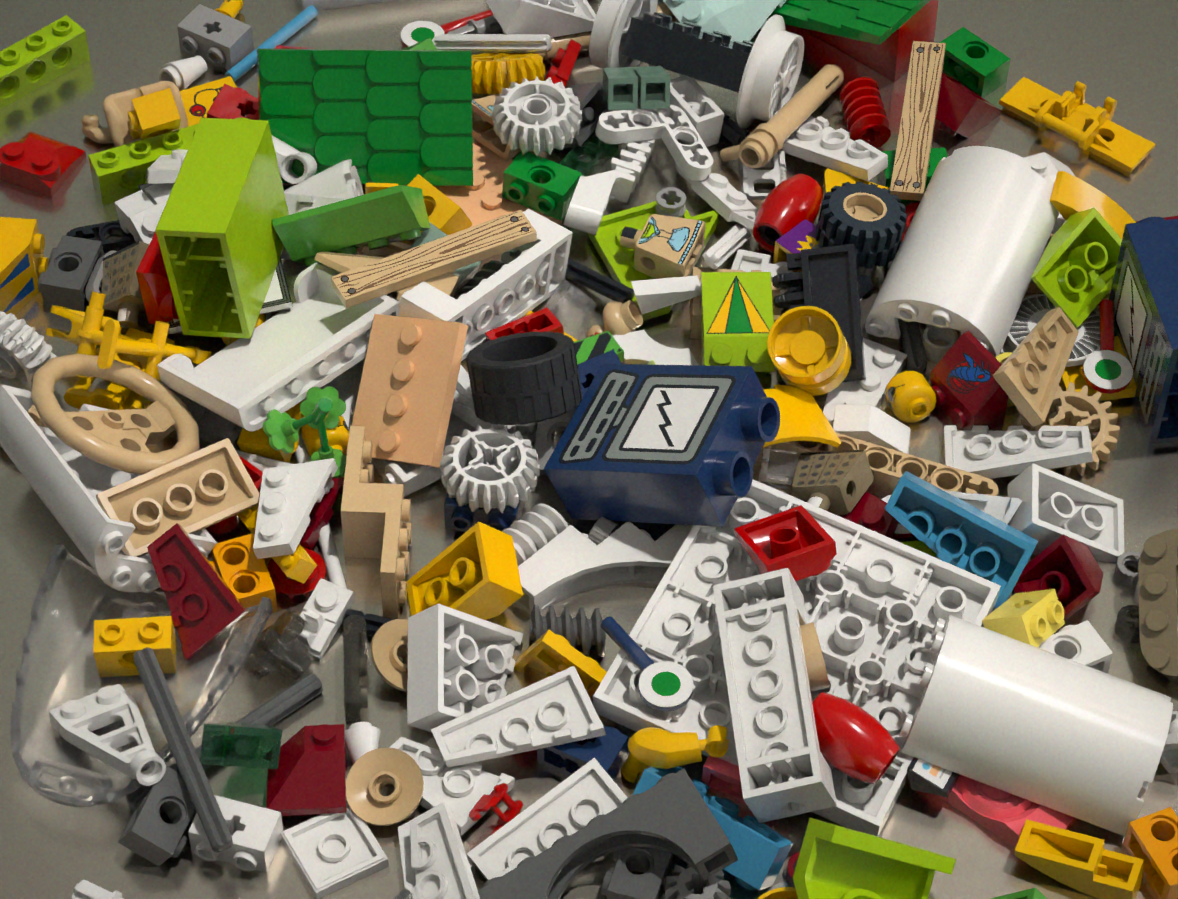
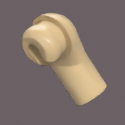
[81,114,113,144]

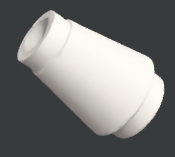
[159,55,207,91]

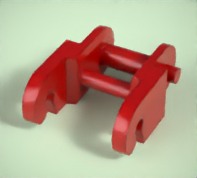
[469,783,523,836]

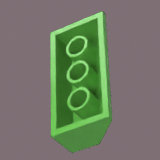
[272,185,431,267]

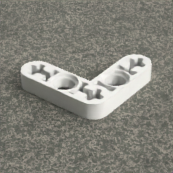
[595,105,714,181]

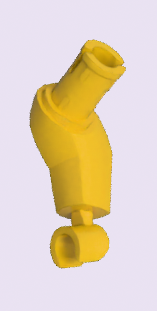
[621,725,729,783]

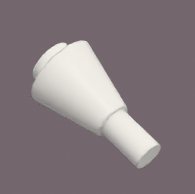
[345,722,381,764]

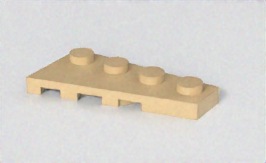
[993,307,1079,427]

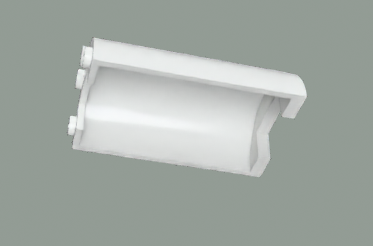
[865,146,1059,357]
[0,384,217,593]
[899,615,1173,836]

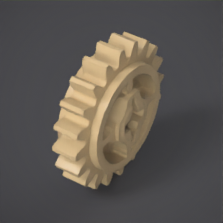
[1019,382,1120,477]

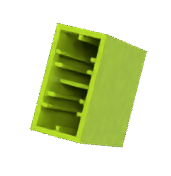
[155,118,289,339]

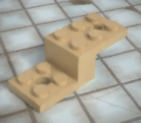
[341,426,412,618]

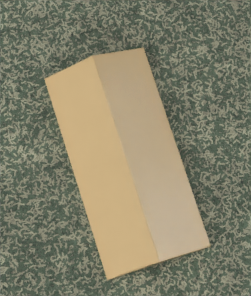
[96,438,260,557]

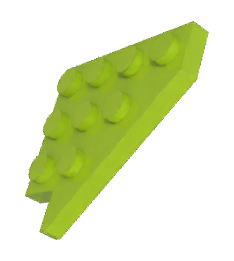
[587,201,720,321]

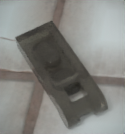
[343,615,369,725]

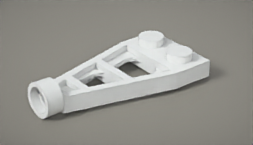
[48,684,166,786]

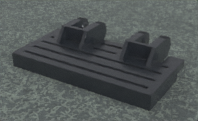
[772,244,866,382]

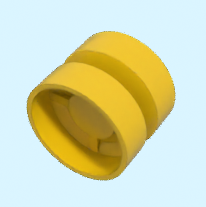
[767,306,851,396]

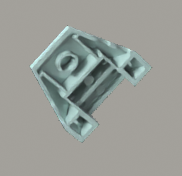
[662,0,786,42]

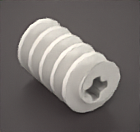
[502,503,569,566]

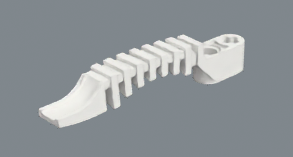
[563,64,656,236]

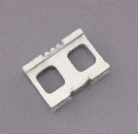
[739,150,786,200]

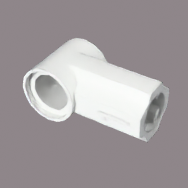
[272,135,317,184]

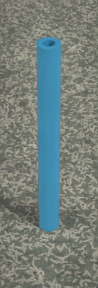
[225,5,318,82]

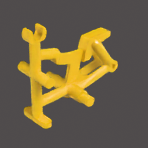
[46,291,212,380]

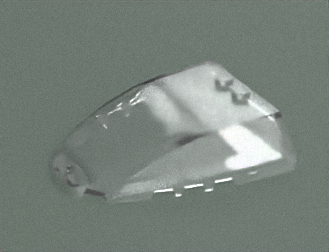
[10,543,273,807]

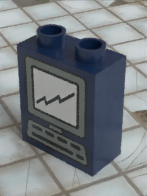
[1109,217,1178,445]
[544,364,780,527]

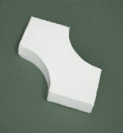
[612,330,698,365]

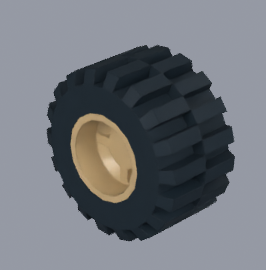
[815,182,907,269]

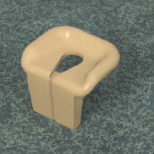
[103,81,188,147]

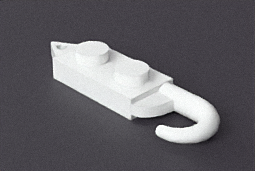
[675,161,758,229]

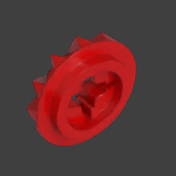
[267,548,326,600]

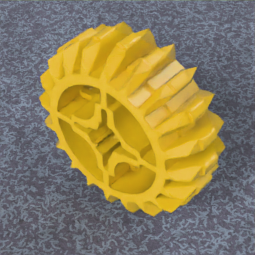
[471,53,545,95]

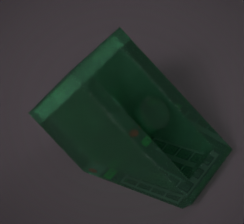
[200,722,282,769]

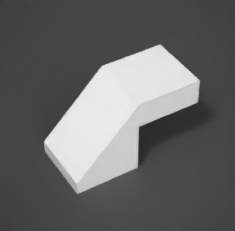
[833,404,911,454]

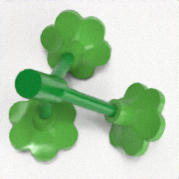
[263,386,347,479]

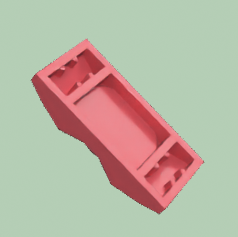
[936,775,1077,847]

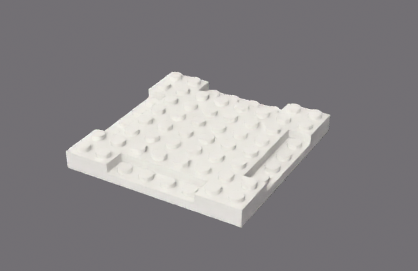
[593,479,1001,836]

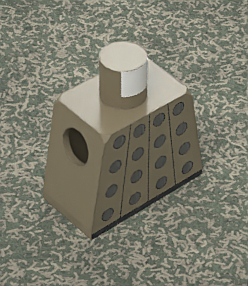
[102,241,149,329]
[792,450,874,515]

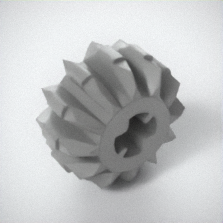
[662,863,731,899]

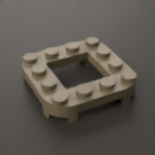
[1138,529,1178,683]

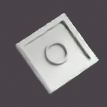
[281,802,389,899]

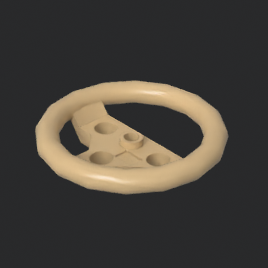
[31,353,199,474]

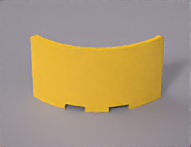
[763,385,841,448]

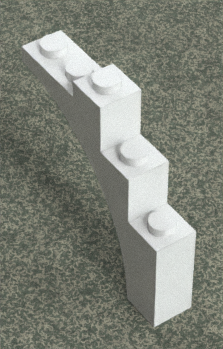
[515,522,693,615]

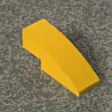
[1050,171,1136,239]
[1015,819,1144,899]

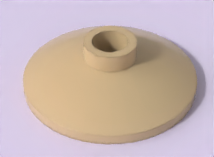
[370,619,408,692]
[346,747,424,826]

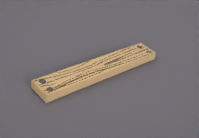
[890,41,946,201]
[331,210,537,309]

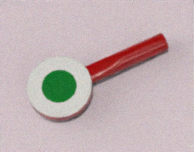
[401,9,493,48]
[1082,299,1133,394]

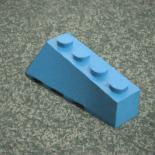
[884,471,1038,608]
[633,766,793,891]

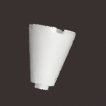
[284,159,364,199]

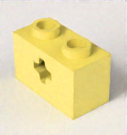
[982,589,1065,647]

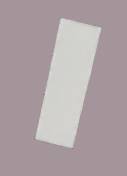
[631,275,701,314]

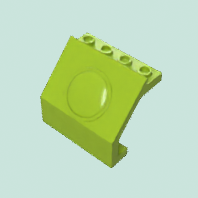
[793,818,956,899]

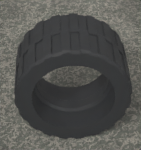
[466,331,582,425]

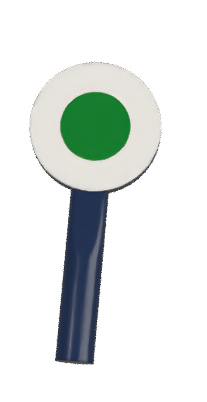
[600,616,693,711]

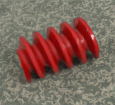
[839,77,891,148]

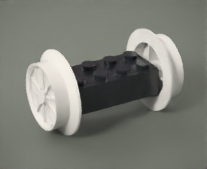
[589,0,804,129]

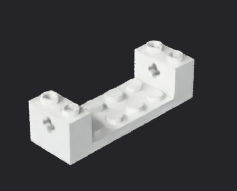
[398,208,573,361]
[713,568,837,823]

